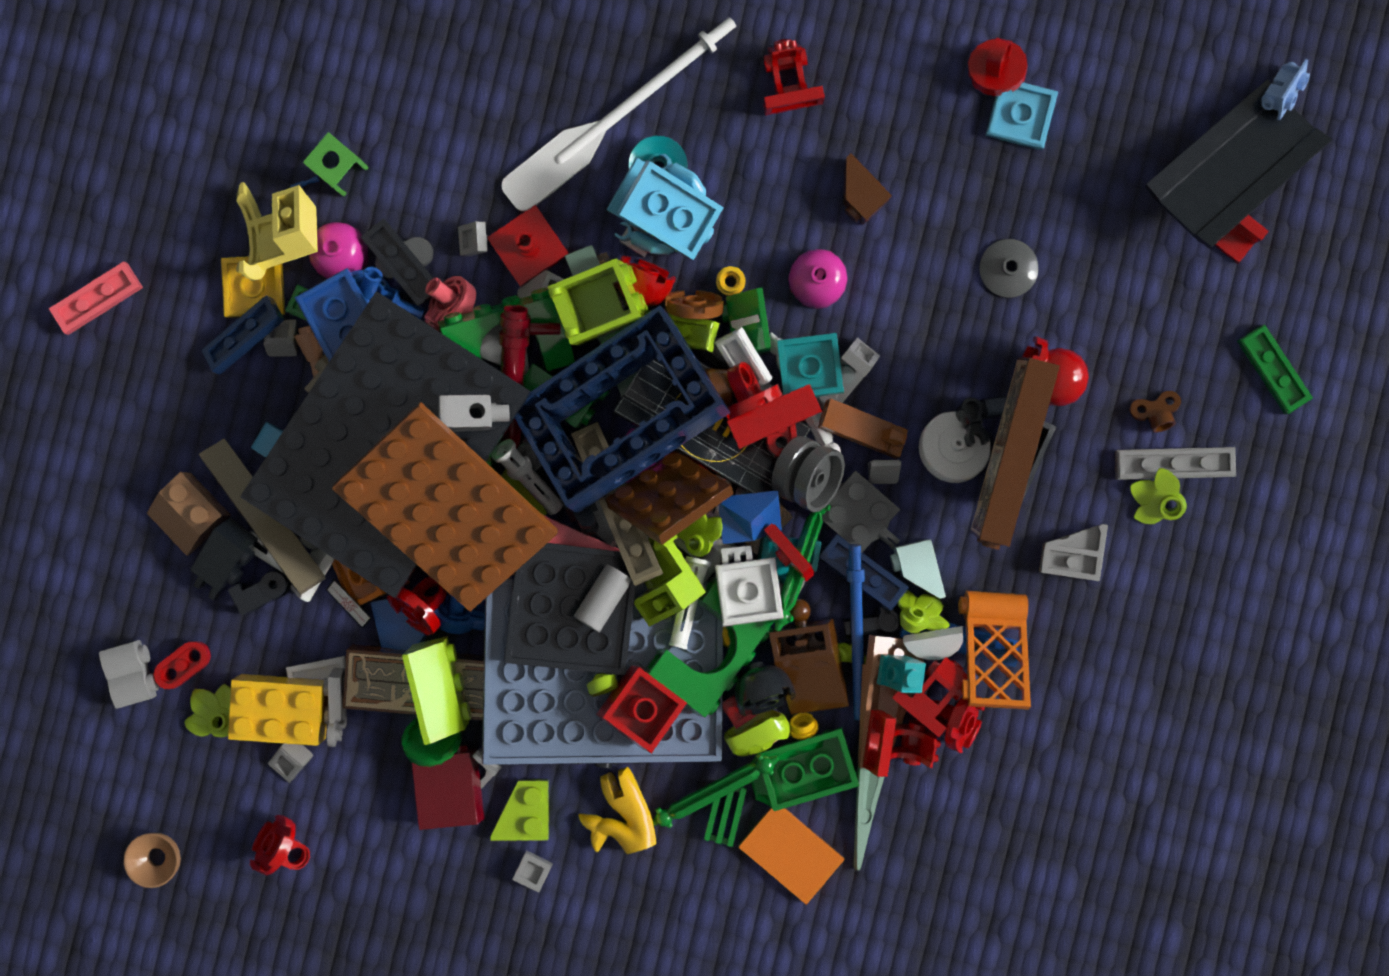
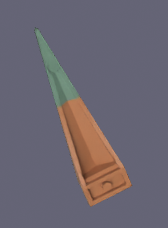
[853,635,923,871]

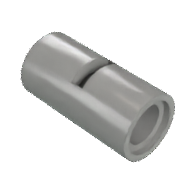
[573,564,632,633]

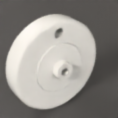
[919,411,991,483]

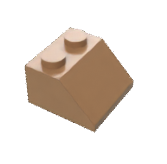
[147,472,231,556]

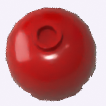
[615,256,676,307]

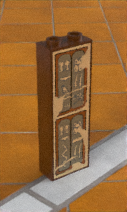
[970,357,1060,550]
[343,644,484,720]

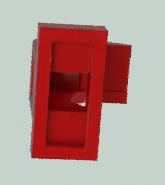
[763,38,825,116]
[892,657,968,737]
[862,710,941,777]

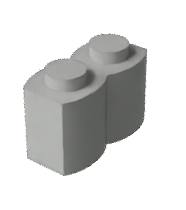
[99,640,159,709]

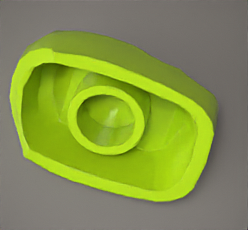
[724,710,790,756]

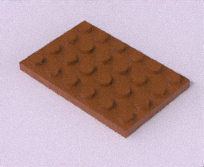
[332,402,558,612]

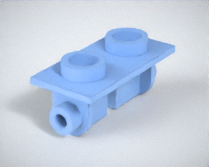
[1261,59,1310,120]

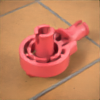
[423,276,477,333]

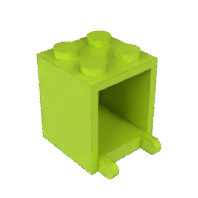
[547,258,648,346]

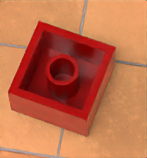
[596,665,687,754]

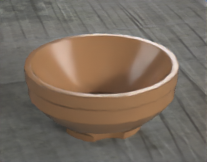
[124,832,181,888]

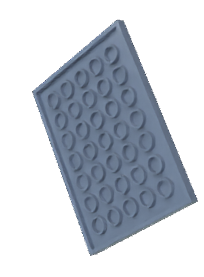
[482,579,723,765]

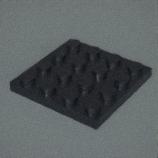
[503,543,636,675]

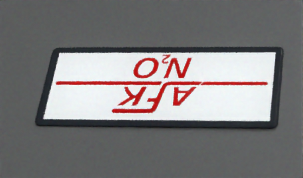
[326,579,372,628]

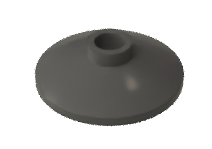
[979,239,1038,298]

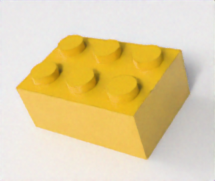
[228,674,328,746]

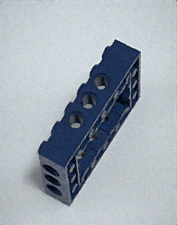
[515,305,730,513]

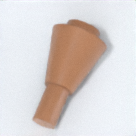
[294,326,323,377]

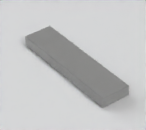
[1115,447,1236,480]

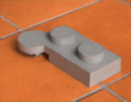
[323,668,347,747]

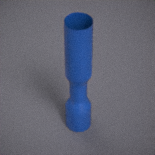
[290,176,320,188]

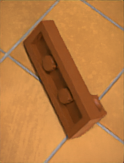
[817,398,908,459]

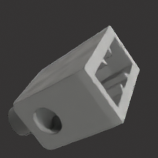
[438,395,510,432]

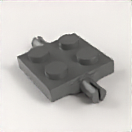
[822,470,900,553]

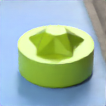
[586,673,619,697]

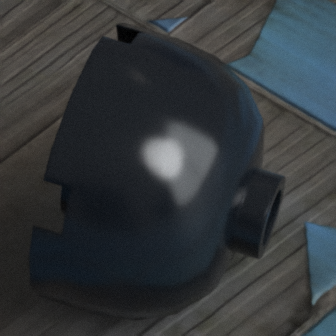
[734,662,797,716]

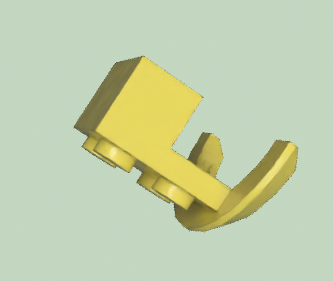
[236,182,318,281]

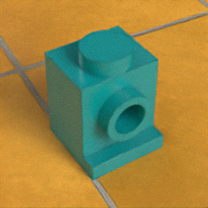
[877,654,926,693]

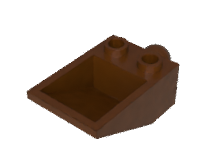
[769,599,850,715]

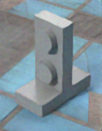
[816,338,880,409]

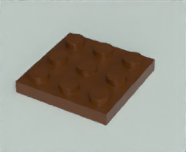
[605,450,733,545]

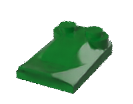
[750,727,859,811]

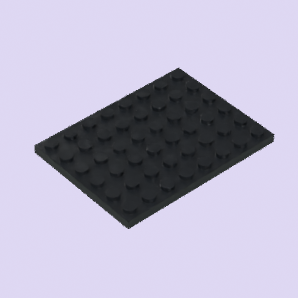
[240,291,531,598]

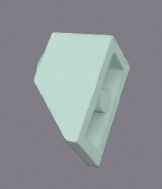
[890,539,946,599]

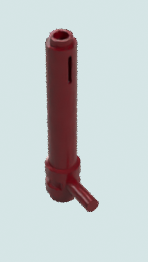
[497,305,561,461]

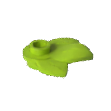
[1130,468,1187,524]
[677,514,722,557]
[897,590,950,634]
[184,684,231,738]

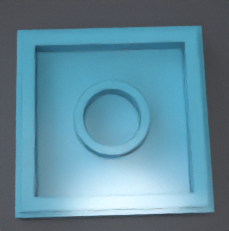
[985,83,1058,151]

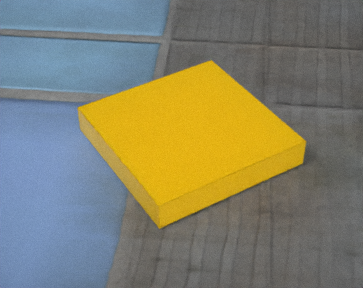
[221,256,285,318]

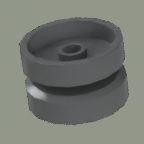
[772,436,845,512]

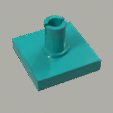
[777,333,844,397]

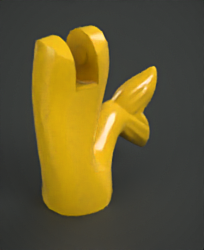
[578,767,656,854]

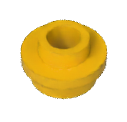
[716,266,745,296]
[790,713,819,739]

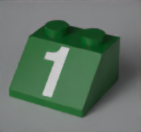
[722,288,771,355]

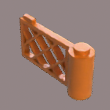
[958,591,1031,710]

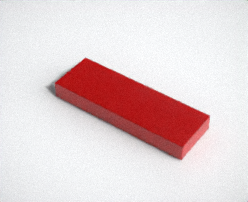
[727,384,822,449]

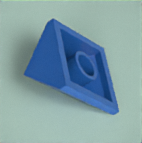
[718,491,782,544]

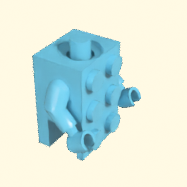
[606,154,724,260]

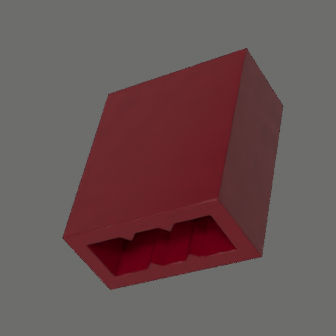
[412,744,484,830]

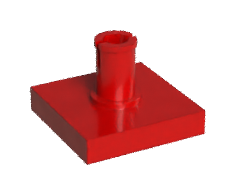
[487,205,569,287]

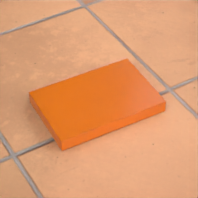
[738,807,845,905]

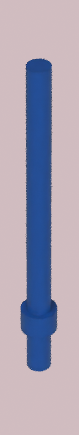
[846,544,865,720]

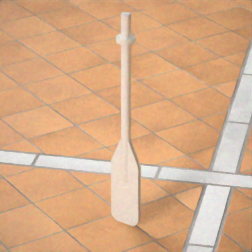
[502,17,736,212]

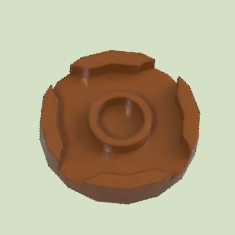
[665,290,724,320]

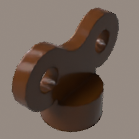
[1130,391,1181,433]

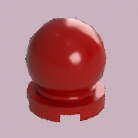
[1022,336,1089,406]

